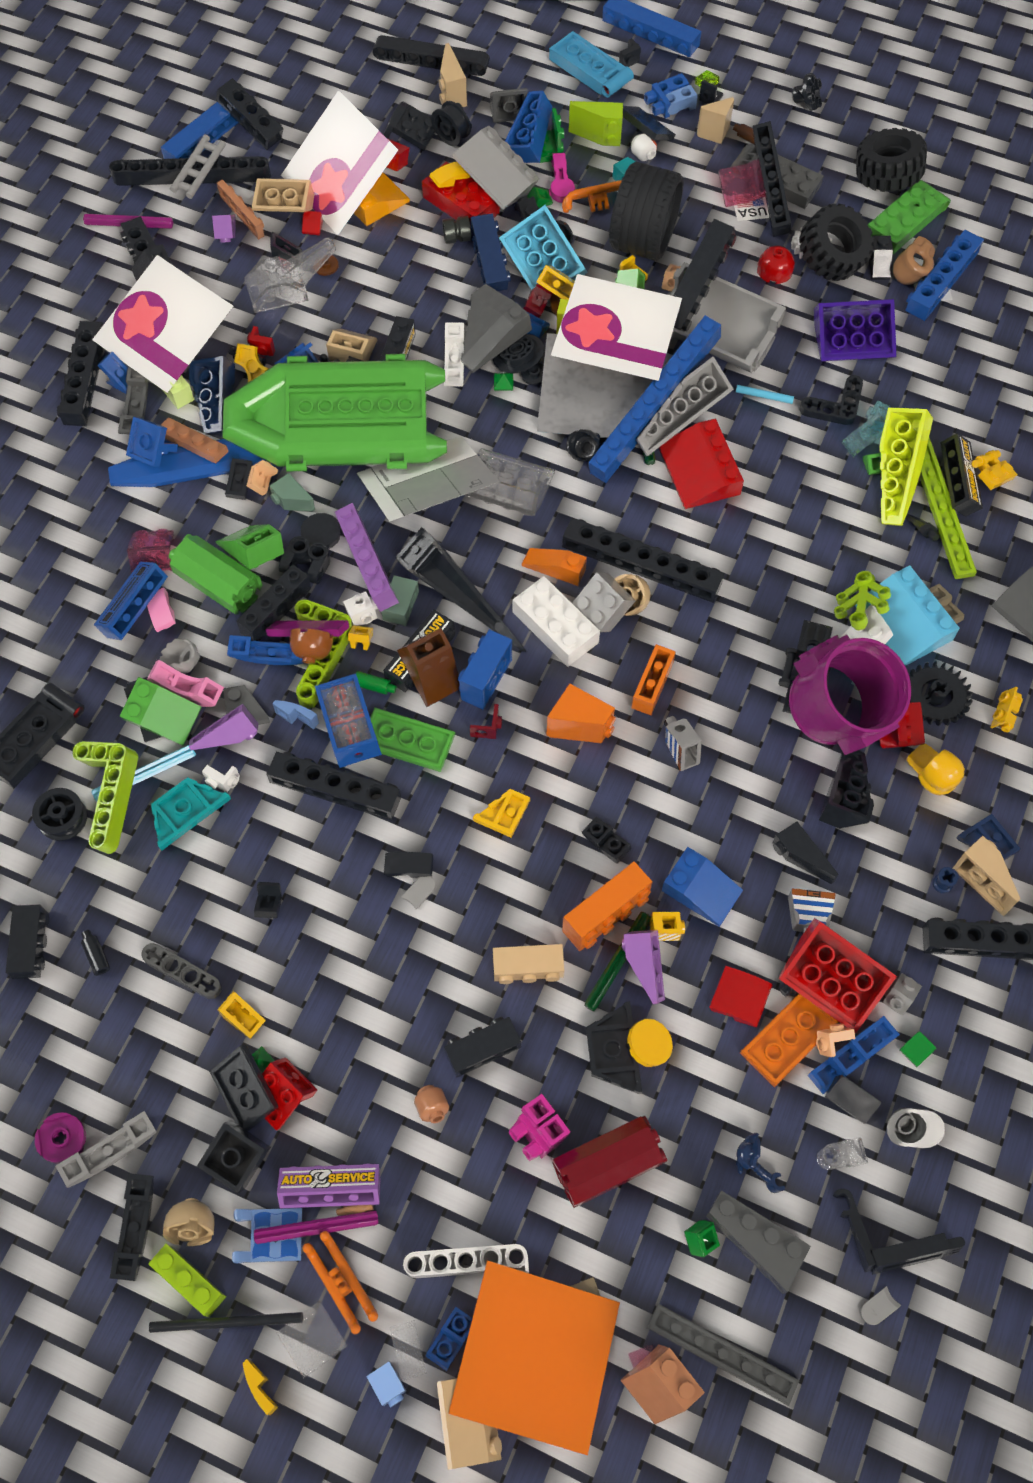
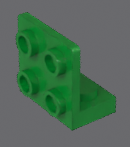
[540,108,564,163]

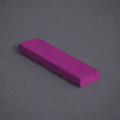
[266,620,349,637]

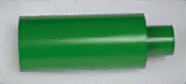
[356,671,397,695]

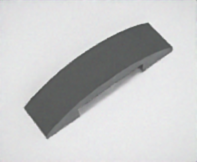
[118,366,149,435]

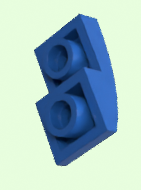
[426,1307,473,1371]

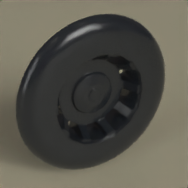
[493,334,544,374]

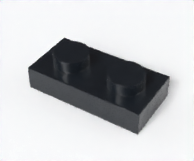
[225,458,253,500]

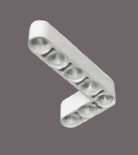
[403,1244,529,1278]

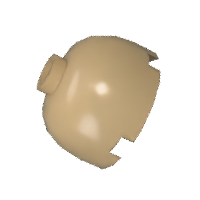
[615,574,651,616]
[163,1198,214,1246]

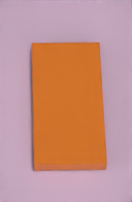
[740,994,839,1088]

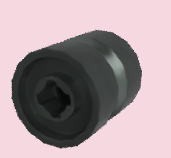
[442,216,471,244]

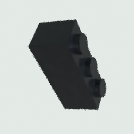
[5,904,49,979]
[444,1017,521,1078]

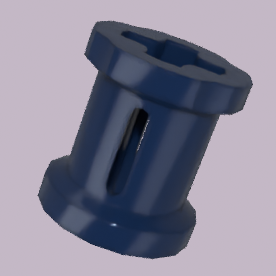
[933,867,959,894]

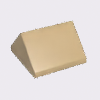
[697,97,734,144]

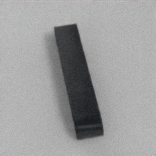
[372,35,490,76]

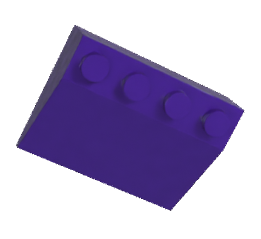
[814,299,897,362]

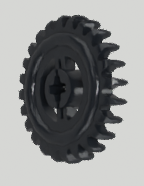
[909,661,973,726]

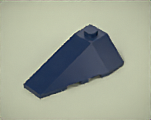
[189,356,235,434]

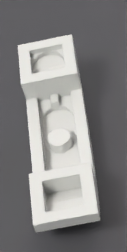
[444,323,464,386]

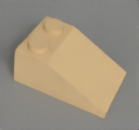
[439,43,467,107]
[952,836,1020,917]

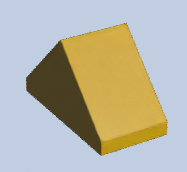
[217,991,266,1039]

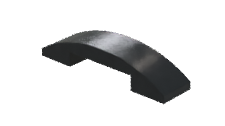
[110,1173,154,1281]

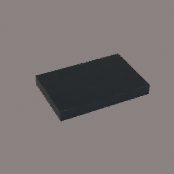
[623,106,676,141]
[209,1044,279,1131]

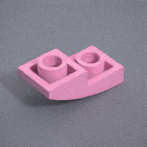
[147,587,176,632]

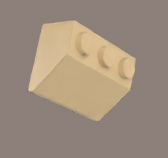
[252,179,315,212]
[437,1379,502,1470]

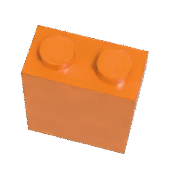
[546,684,616,743]

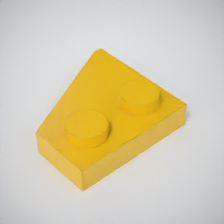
[473,789,530,838]

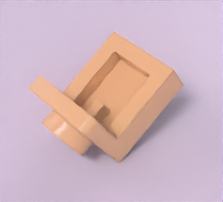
[246,460,278,496]
[816,1024,855,1057]

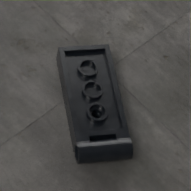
[0,683,85,789]

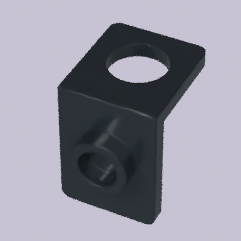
[699,80,723,104]

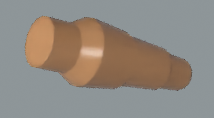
[336,1205,374,1216]

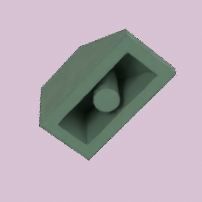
[270,473,315,512]

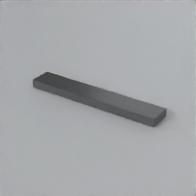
[647,1304,799,1406]

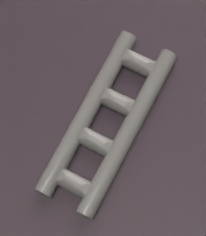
[170,134,226,199]

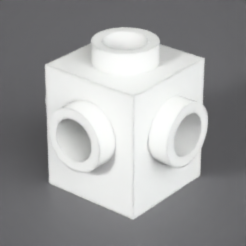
[343,592,378,626]

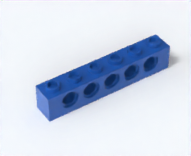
[905,229,984,321]

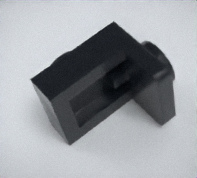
[619,38,641,67]
[514,196,539,221]
[254,882,282,918]

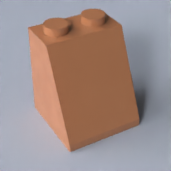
[620,1345,705,1424]

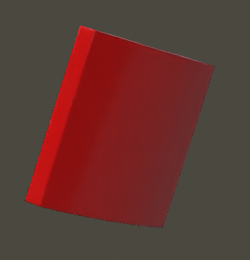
[709,966,773,1027]

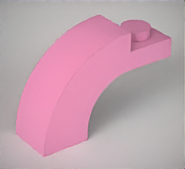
[147,660,224,707]

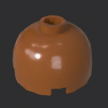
[290,628,334,664]

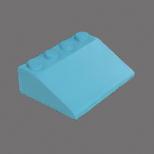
[499,205,588,290]
[854,565,960,666]

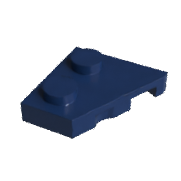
[956,814,1021,861]

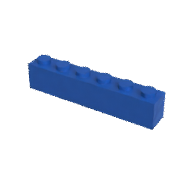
[602,0,701,57]
[161,100,239,159]

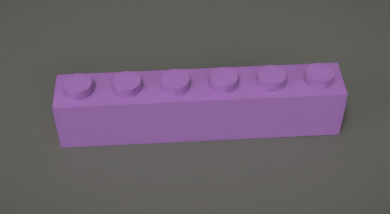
[335,503,399,612]

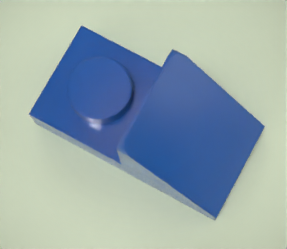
[97,351,128,394]

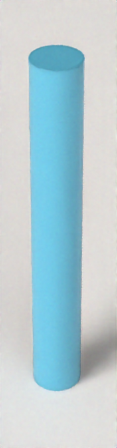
[736,385,794,404]

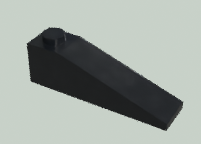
[819,750,874,829]

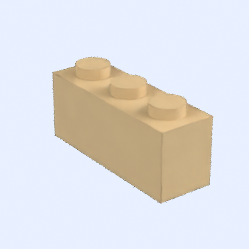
[493,944,564,984]

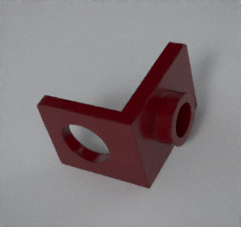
[470,704,502,739]

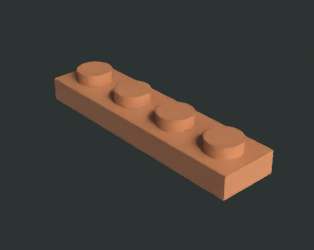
[217,180,265,240]
[161,418,228,464]

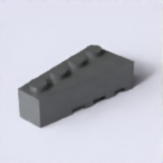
[706,1191,811,1295]

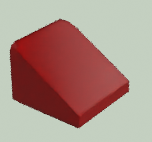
[302,211,323,235]

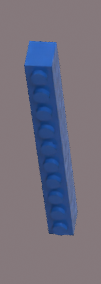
[588,315,721,483]

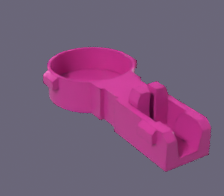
[549,153,576,203]

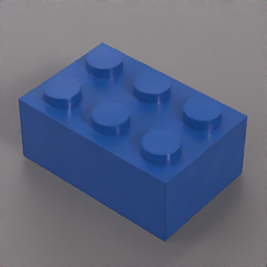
[458,629,512,710]

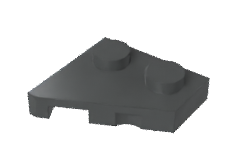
[223,685,270,725]

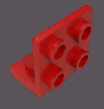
[262,1057,318,1130]

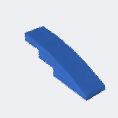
[808,1016,900,1094]

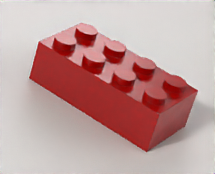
[422,161,500,228]

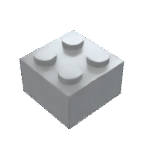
[572,572,635,632]

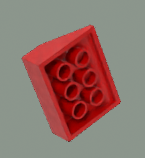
[659,418,744,509]
[778,918,897,1034]

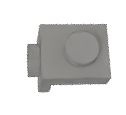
[883,973,922,1015]

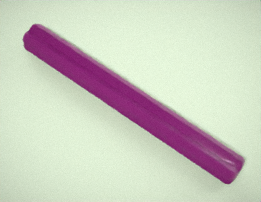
[83,214,174,229]
[254,1211,379,1244]

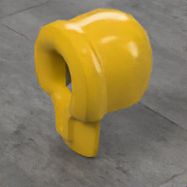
[907,744,965,795]

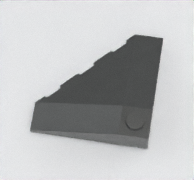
[461,284,532,373]

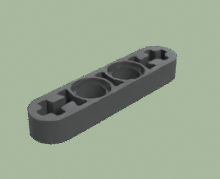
[141,943,222,999]

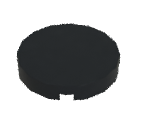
[301,513,341,549]

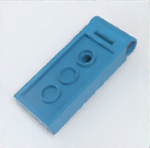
[549,31,634,98]

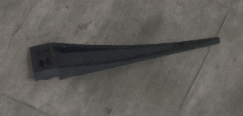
[395,527,526,652]

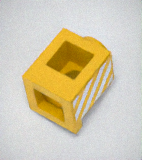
[649,912,685,941]

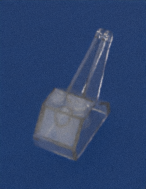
[245,238,336,313]

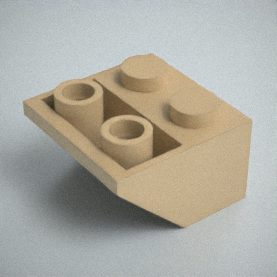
[326,329,377,362]

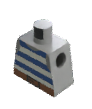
[664,716,702,771]
[788,888,836,933]

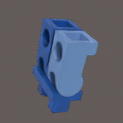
[644,73,697,118]

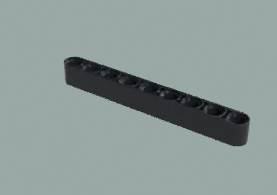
[109,156,271,186]

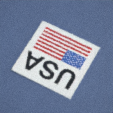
[731,192,769,221]

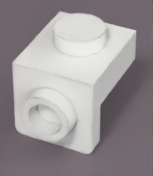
[202,765,240,793]

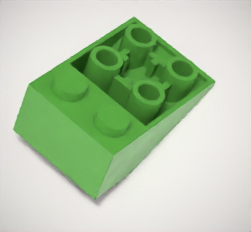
[216,524,284,570]

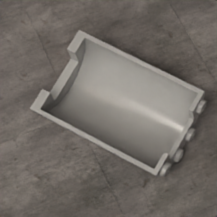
[667,262,786,373]

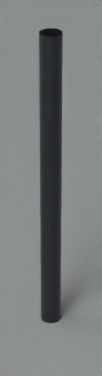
[149,1312,303,1333]

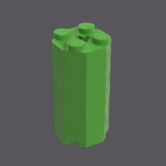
[169,534,262,615]

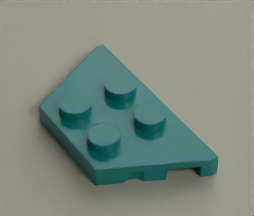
[151,777,231,851]

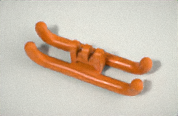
[562,180,622,213]
[303,1231,378,1334]

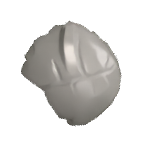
[160,639,200,674]

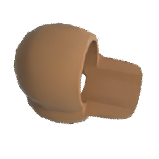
[893,236,935,285]

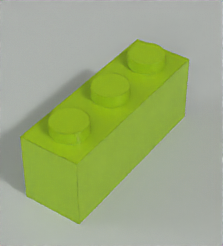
[148,1243,227,1317]

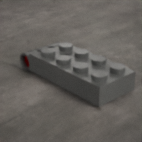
[729,144,824,209]

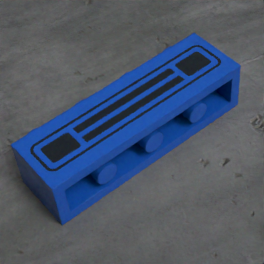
[94,561,168,640]

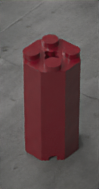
[552,1115,667,1208]

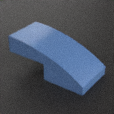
[272,700,319,729]

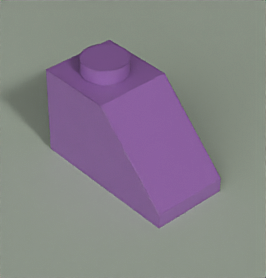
[212,215,236,242]

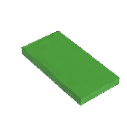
[370,707,455,772]

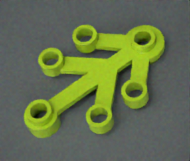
[834,571,891,630]

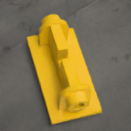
[991,687,1023,732]

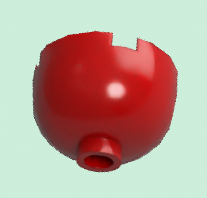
[757,246,795,284]

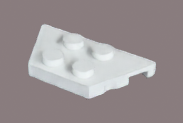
[840,604,893,644]

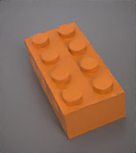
[562,861,652,951]

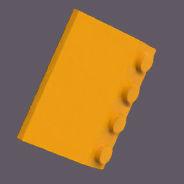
[354,172,410,226]

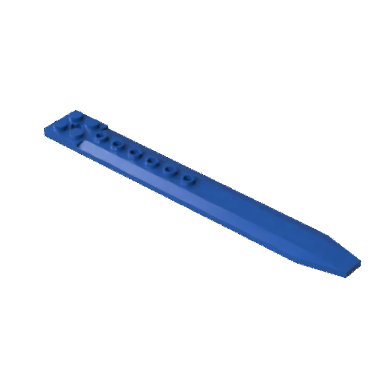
[108,439,275,487]

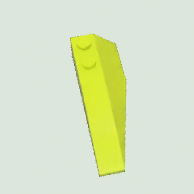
[880,408,933,526]

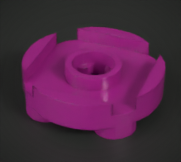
[35,1112,86,1164]

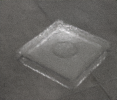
[276,1301,348,1378]

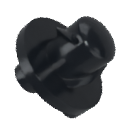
[792,73,822,111]

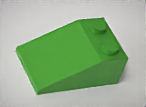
[120,677,202,746]

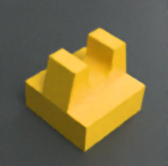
[348,625,373,650]

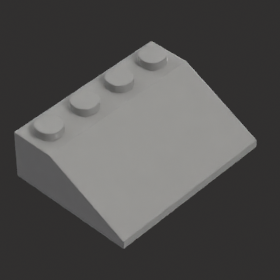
[452,126,539,210]

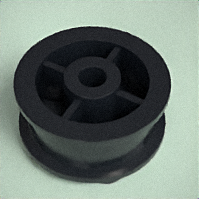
[431,101,472,146]
[32,788,87,841]

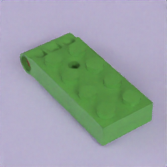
[868,180,951,254]

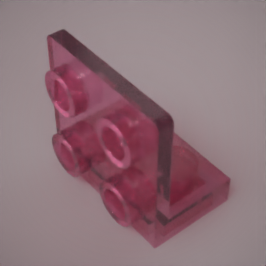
[719,159,765,207]
[127,529,174,572]

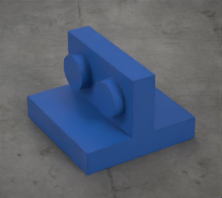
[126,417,178,467]

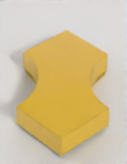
[234,343,269,383]

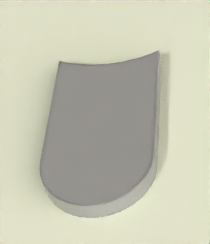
[401,876,435,910]
[861,1286,901,1325]

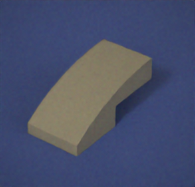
[929,584,964,624]

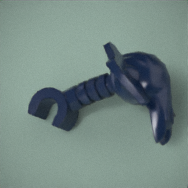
[736,1133,785,1194]

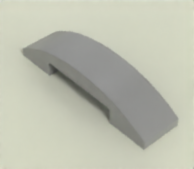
[55,1111,156,1188]

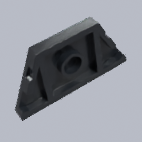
[586,1001,642,1094]

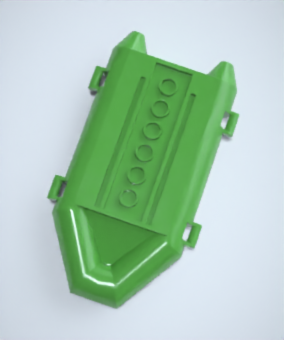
[223,354,447,472]

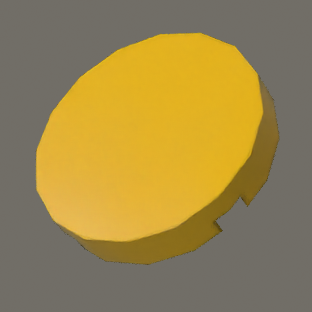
[627,1019,673,1067]

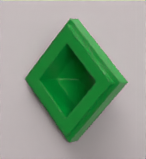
[494,373,513,391]
[252,1046,275,1073]

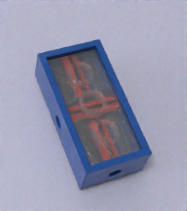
[315,674,382,768]

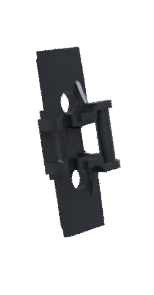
[778,620,833,714]

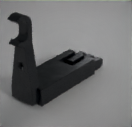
[833,1189,965,1275]

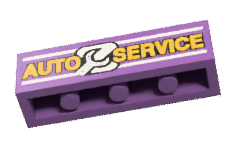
[277,1164,381,1208]

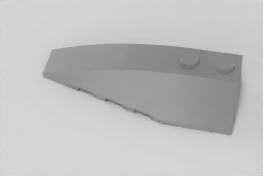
[636,357,734,456]

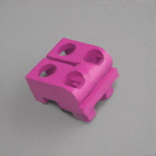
[508,1094,570,1161]

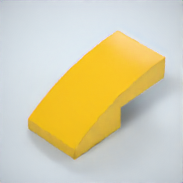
[429,162,470,188]
[243,1359,278,1415]

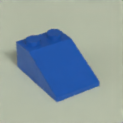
[662,847,743,927]

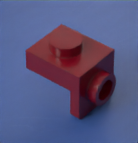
[523,283,553,318]

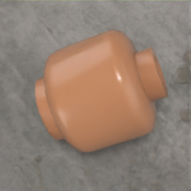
[414,1085,449,1123]

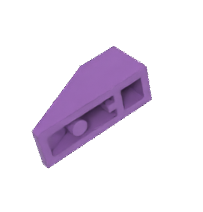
[189,704,258,750]
[622,930,665,1004]

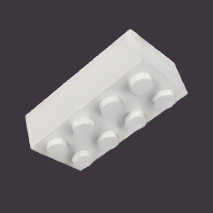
[513,576,600,667]

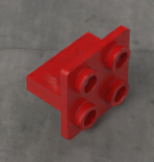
[880,702,925,749]

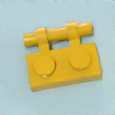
[972,450,1018,490]

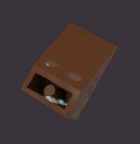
[397,628,460,707]

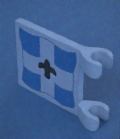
[232,1208,302,1264]

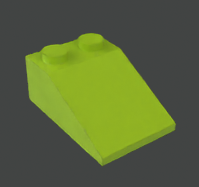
[569,101,623,146]

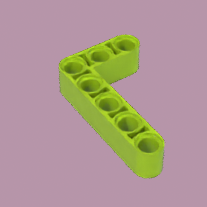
[295,599,352,709]
[72,741,138,854]

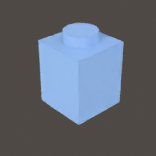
[366,1361,406,1408]

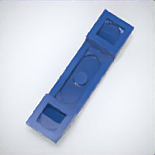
[227,635,306,665]

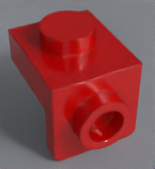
[247,326,275,356]

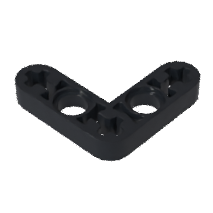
[799,375,863,425]

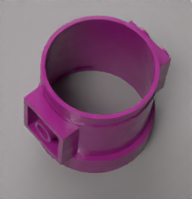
[789,634,911,755]

